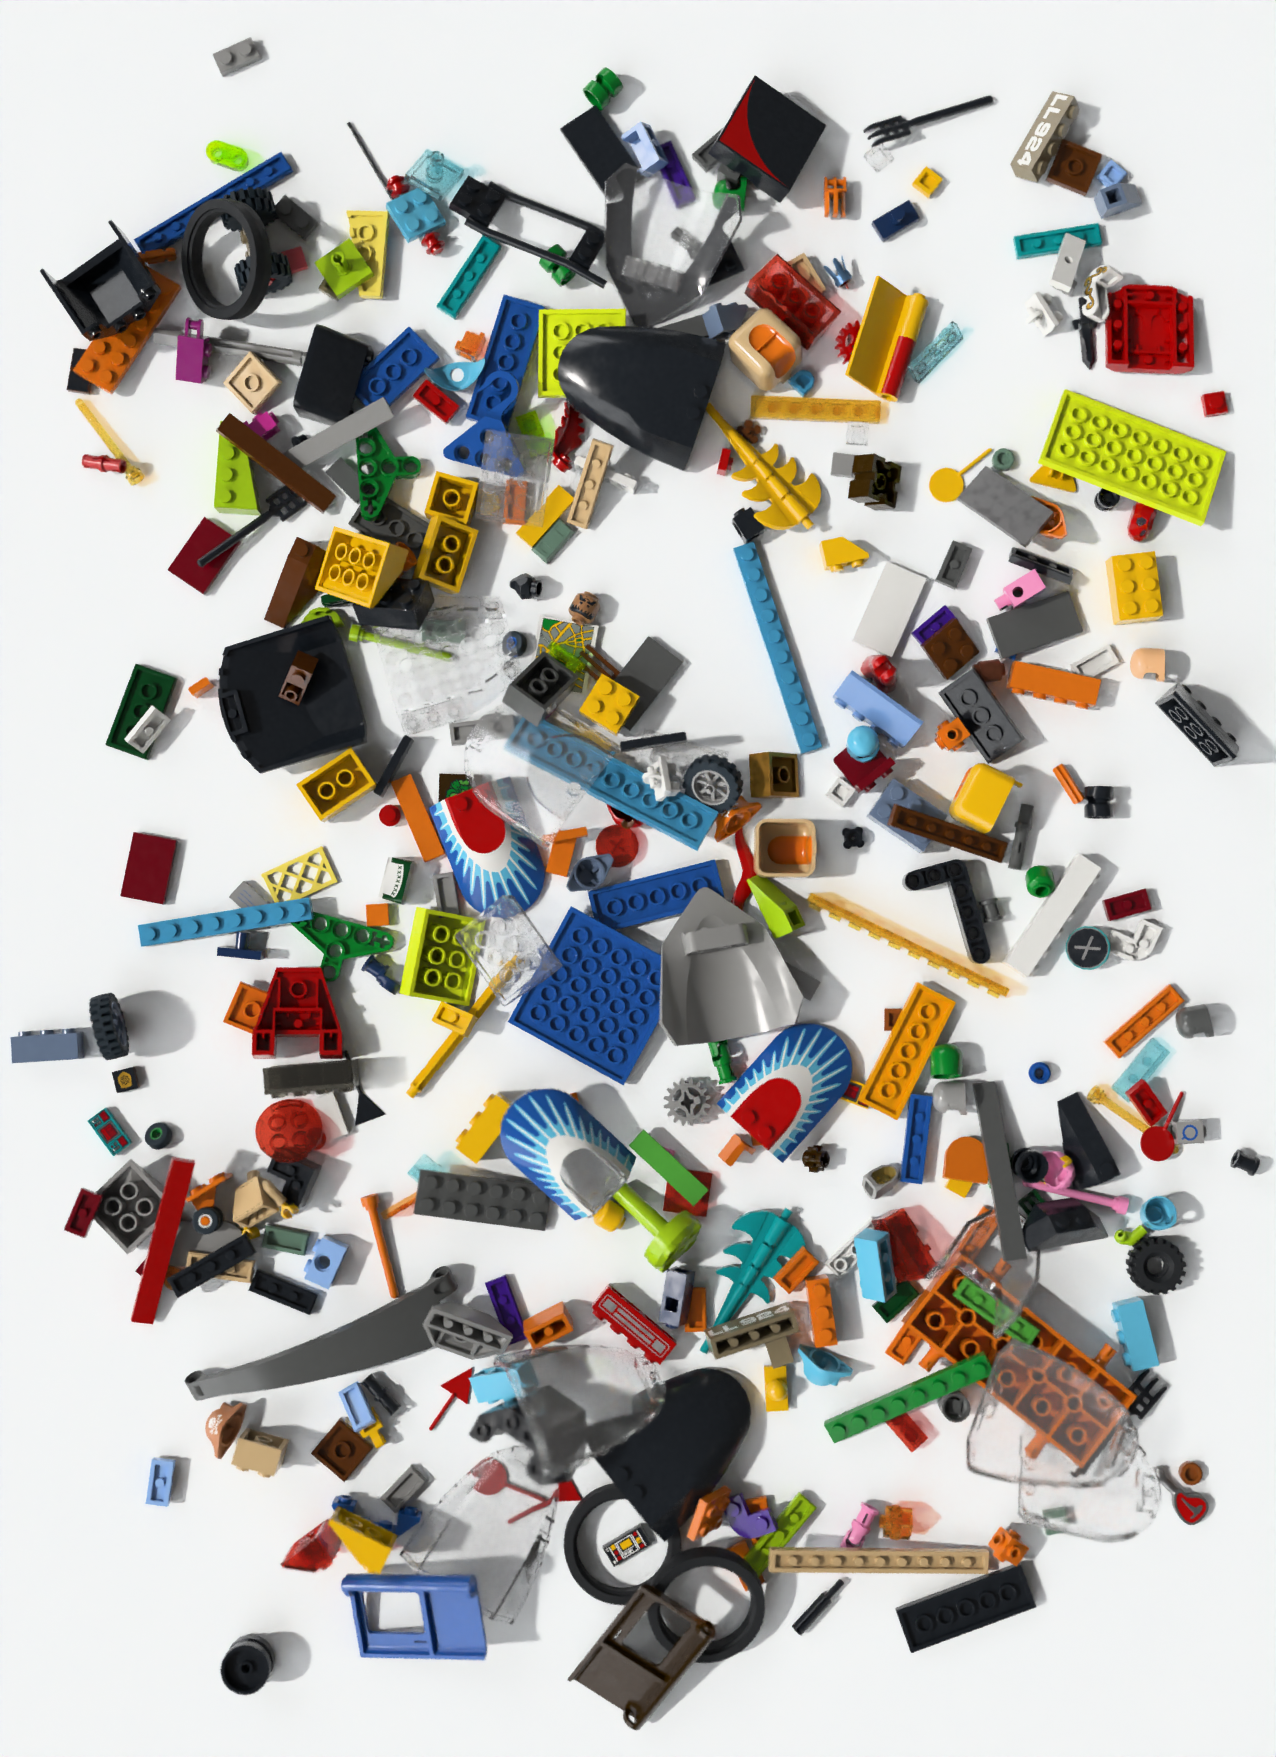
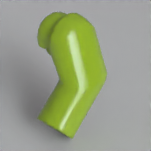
[1114,1225,1148,1246]

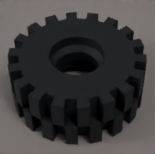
[1126,1236,1186,1295]

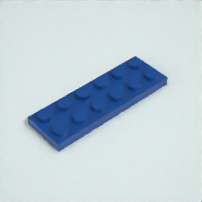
[466,294,545,429]
[587,859,725,930]

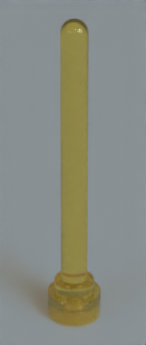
[75,398,145,486]
[1086,1085,1179,1154]

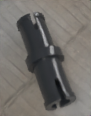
[361,1373,402,1416]

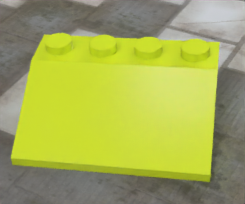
[399,907,486,1006]

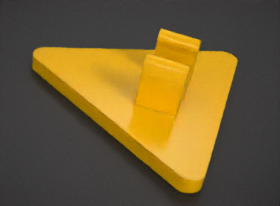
[1029,465,1076,493]

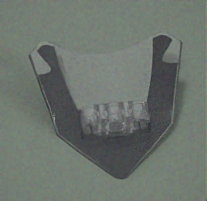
[604,163,742,327]

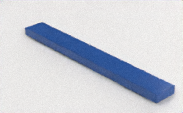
[133,151,293,254]

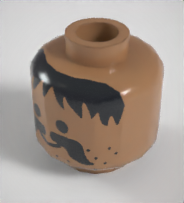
[568,591,601,625]

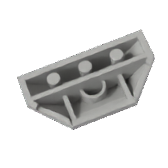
[423,1301,513,1360]

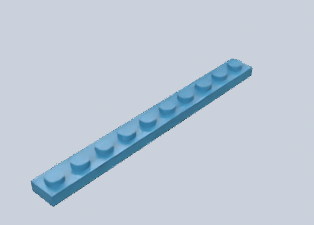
[733,541,822,754]

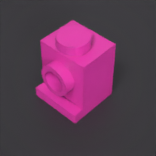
[244,411,281,441]

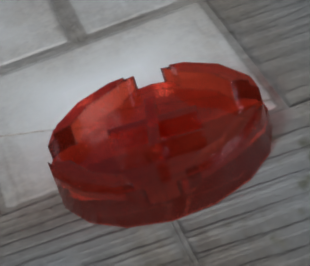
[595,824,639,868]

